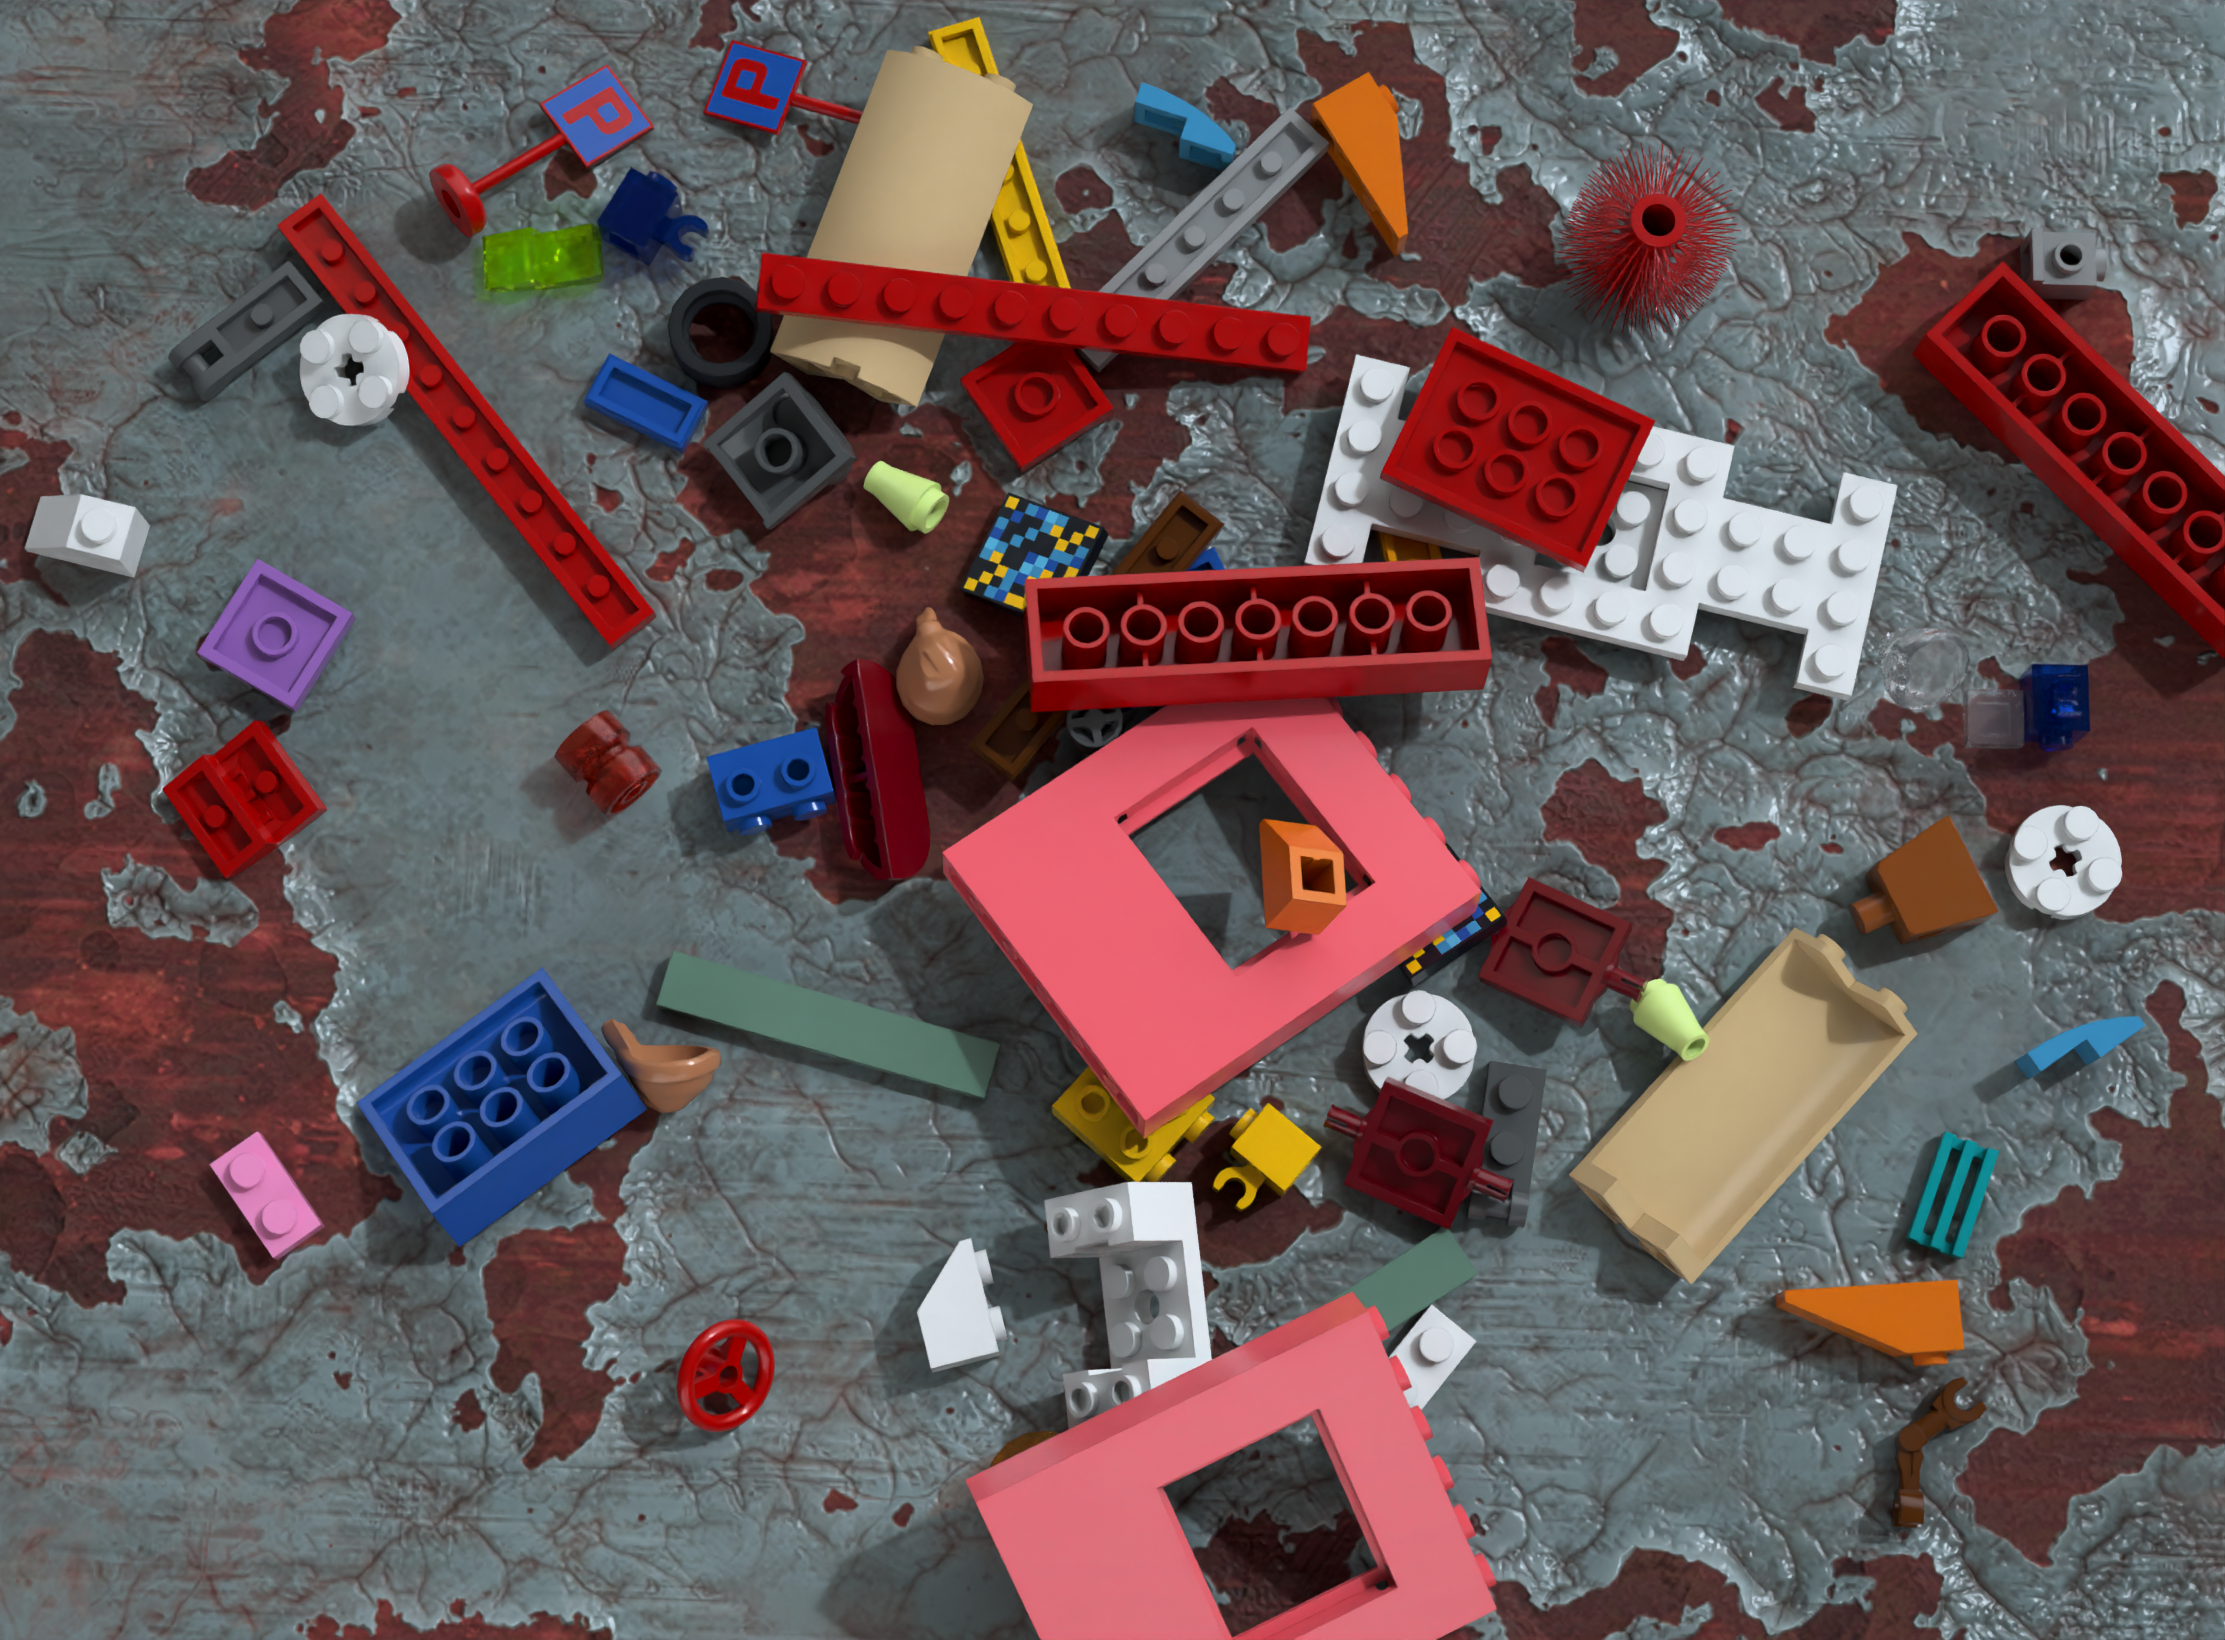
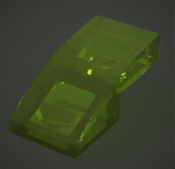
[482,223,604,292]

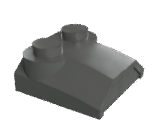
[702,372,858,530]

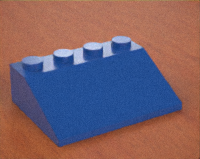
[356,967,647,1247]

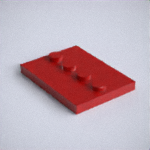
[1380,327,1656,573]

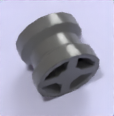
[1067,708,1125,755]

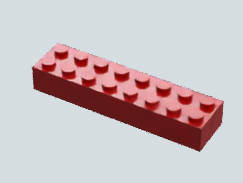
[1912,261,2225,659]
[1023,557,1492,712]

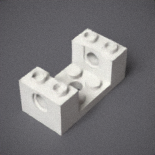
[1044,1182,1212,1429]

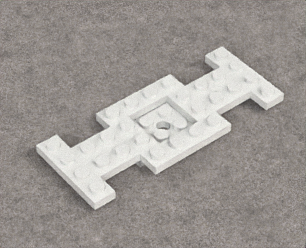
[1304,355,1898,701]

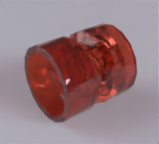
[554,710,662,818]

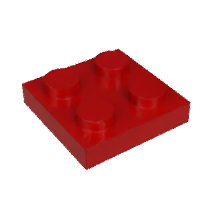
[960,342,1114,473]

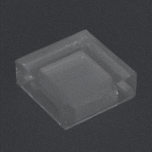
[1963,689,2024,749]

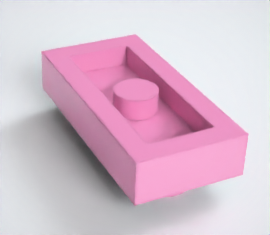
[209,1131,325,1260]

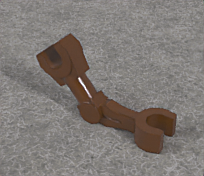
[1892,1377,1987,1528]

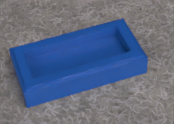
[583,353,709,454]

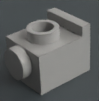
[2020,228,2107,300]

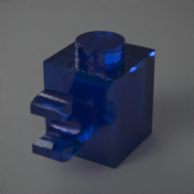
[597,167,710,266]
[2019,664,2090,751]

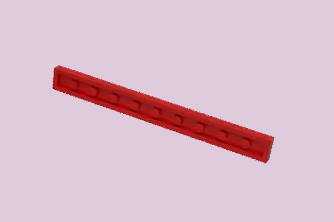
[277,193,656,651]
[755,253,1311,374]

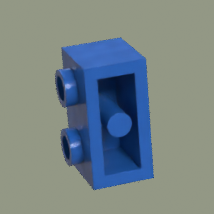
[706,727,837,836]

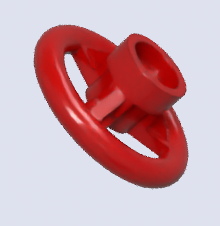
[676,1319,775,1432]

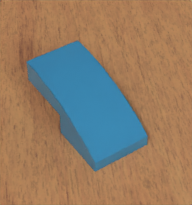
[1134,82,1236,171]
[2015,1016,2146,1079]

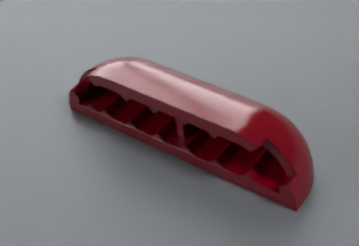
[825,659,930,880]

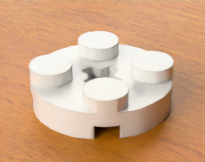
[300,314,409,426]
[2004,805,2122,920]
[1361,990,1477,1100]

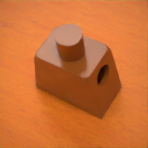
[1849,815,1998,945]

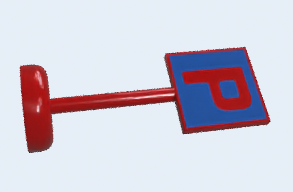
[703,40,863,136]
[429,64,654,237]

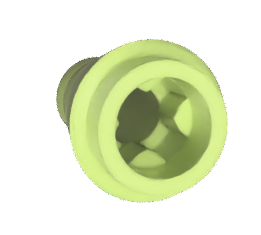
[864,461,949,533]
[1630,979,1710,1061]

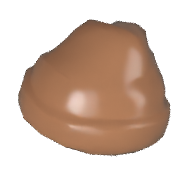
[896,607,984,725]
[601,1019,721,1113]

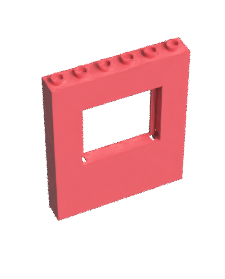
[942,697,1482,1139]
[965,1292,1497,1640]

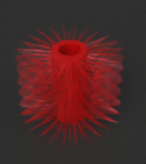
[1555,143,1741,338]

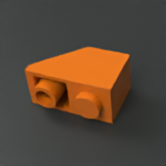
[1259,819,1347,935]

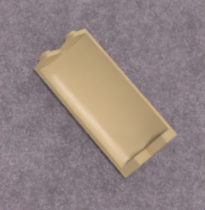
[770,46,1033,407]
[1569,928,1917,1285]

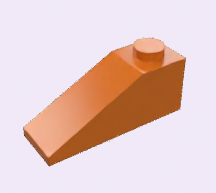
[1309,72,1408,257]
[1775,1280,1964,1367]

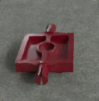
[1478,877,1648,1028]
[1323,1077,1514,1230]

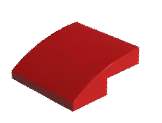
[162,720,328,878]

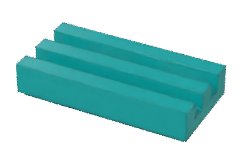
[1905,1131,1999,1260]

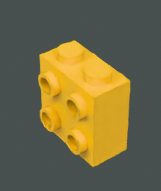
[1052,1066,1215,1182]

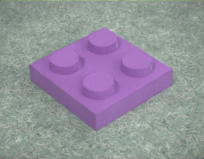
[197,559,356,713]

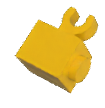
[1212,1103,1321,1212]

